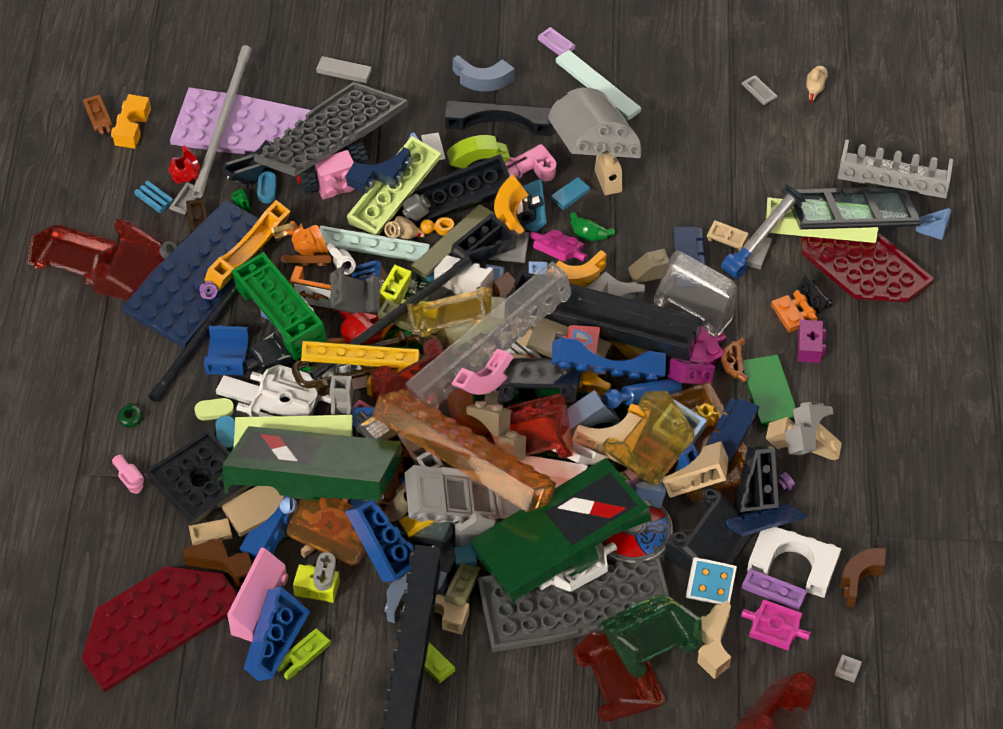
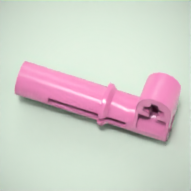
[505,144,556,181]

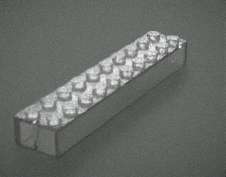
[406,261,572,411]

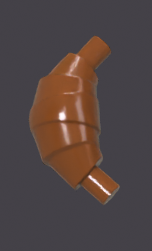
[721,338,749,384]

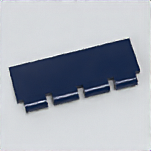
[673,226,708,288]
[706,398,760,470]
[726,503,807,536]

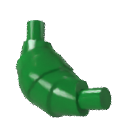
[570,212,615,242]

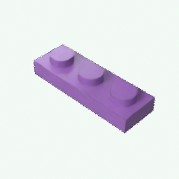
[742,569,807,611]

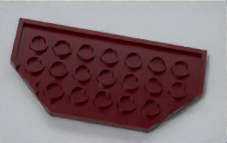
[801,195,934,302]
[82,566,238,693]

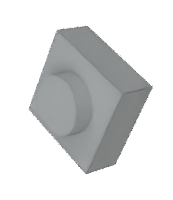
[835,655,862,683]

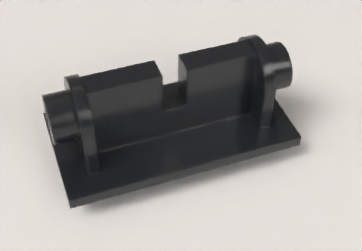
[797,275,833,314]

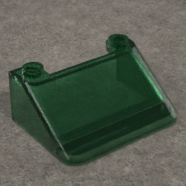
[601,594,702,679]

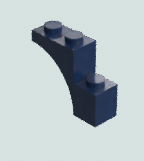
[345,147,412,194]

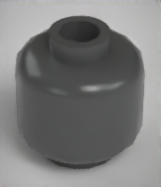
[402,194,431,221]

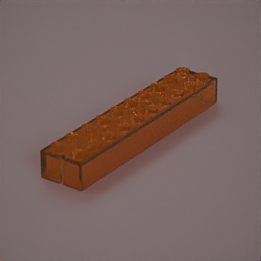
[372,390,557,512]

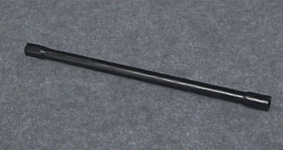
[148,247,267,402]
[308,256,472,380]

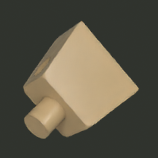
[595,151,622,195]

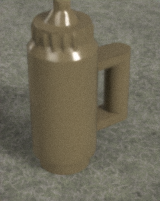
[384,481,408,522]

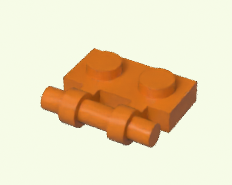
[771,290,818,333]

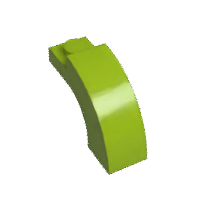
[447,135,510,169]

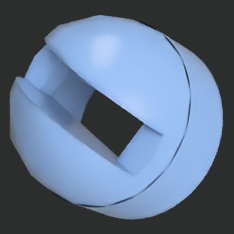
[280,497,297,514]

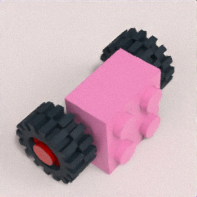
[295,143,370,199]

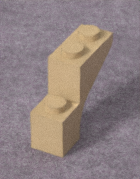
[766,417,842,460]
[695,600,731,679]

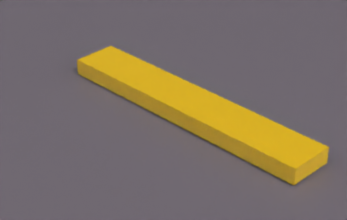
[301,341,419,369]

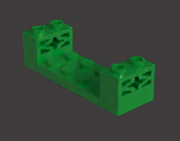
[231,252,327,360]

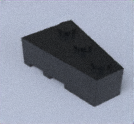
[450,213,518,265]
[734,445,779,512]

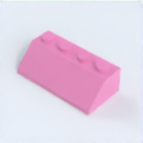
[227,547,288,642]

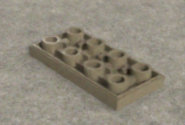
[526,316,611,375]

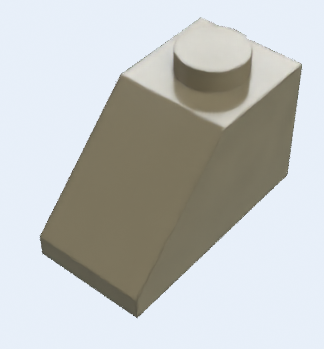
[628,249,670,283]

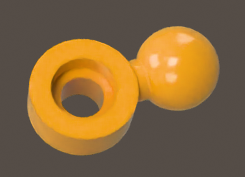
[420,217,454,236]

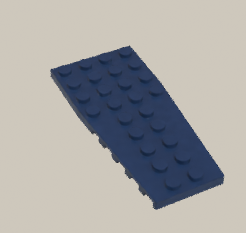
[122,200,259,348]

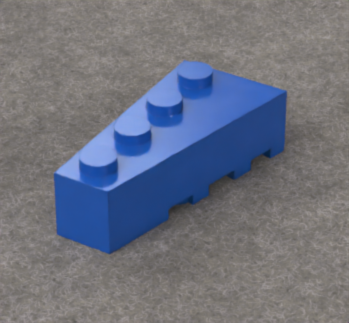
[345,500,414,582]
[244,587,310,681]

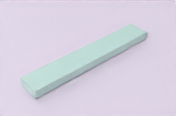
[556,50,641,120]
[320,226,430,262]

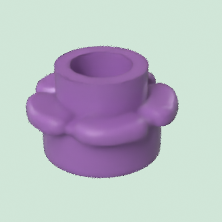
[199,281,218,299]
[777,472,795,490]

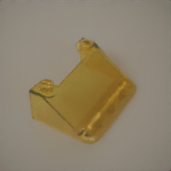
[407,287,492,337]
[602,391,694,485]

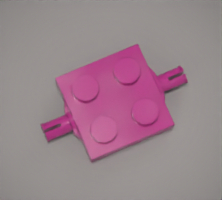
[530,230,587,262]
[690,326,727,364]
[741,599,811,650]

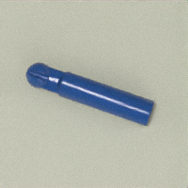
[603,378,682,408]

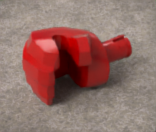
[337,310,383,345]

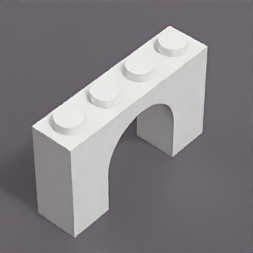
[747,527,841,598]

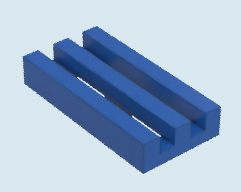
[351,260,381,281]

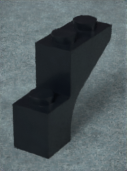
[221,140,276,185]

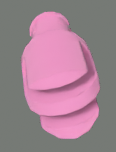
[112,455,144,494]

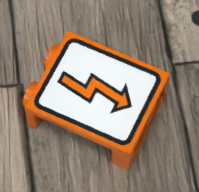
[290,266,337,312]

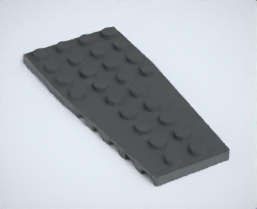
[254,82,408,176]
[477,558,672,652]

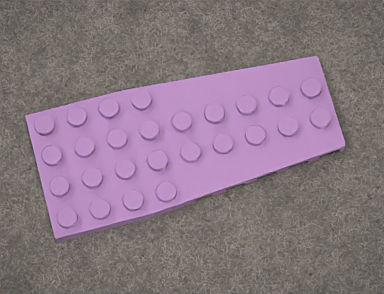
[170,88,311,154]

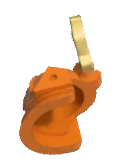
[271,221,328,255]

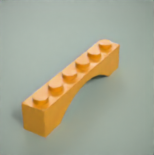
[204,200,290,291]

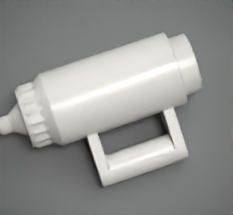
[327,243,356,275]

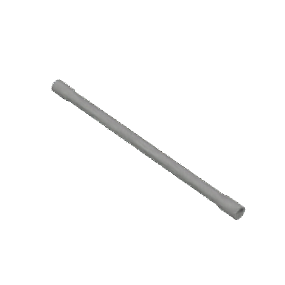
[192,45,252,198]

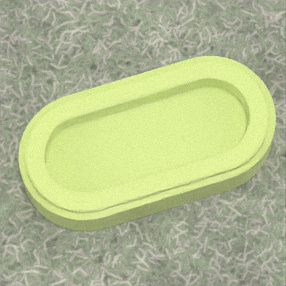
[195,398,234,420]

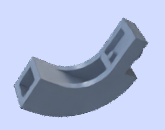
[453,55,515,91]
[384,571,448,623]

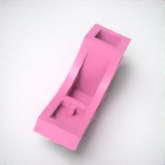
[451,349,513,395]

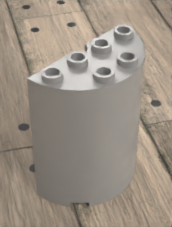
[548,88,641,158]

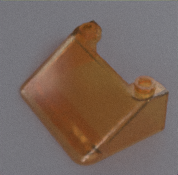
[286,498,386,565]

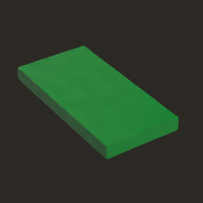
[743,355,796,426]

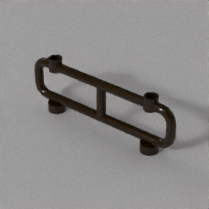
[291,331,432,396]

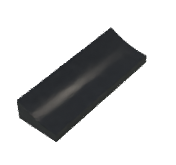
[409,154,510,227]

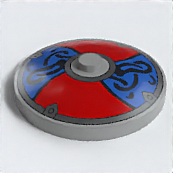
[601,505,673,564]

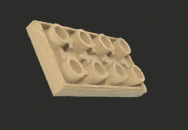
[221,486,311,537]

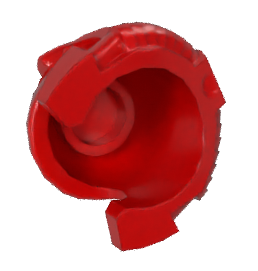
[168,145,201,184]

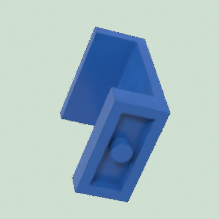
[204,325,249,375]

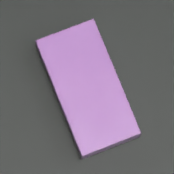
[538,27,575,56]

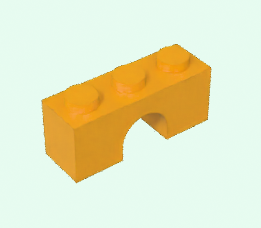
[111,94,151,149]

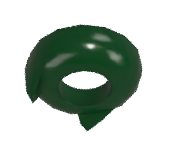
[118,402,143,428]

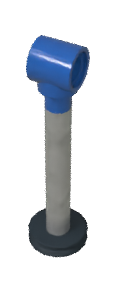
[721,184,806,279]

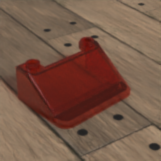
[91,218,165,301]
[27,225,119,285]
[487,394,573,473]
[572,632,665,722]

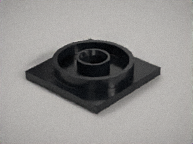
[144,430,251,526]

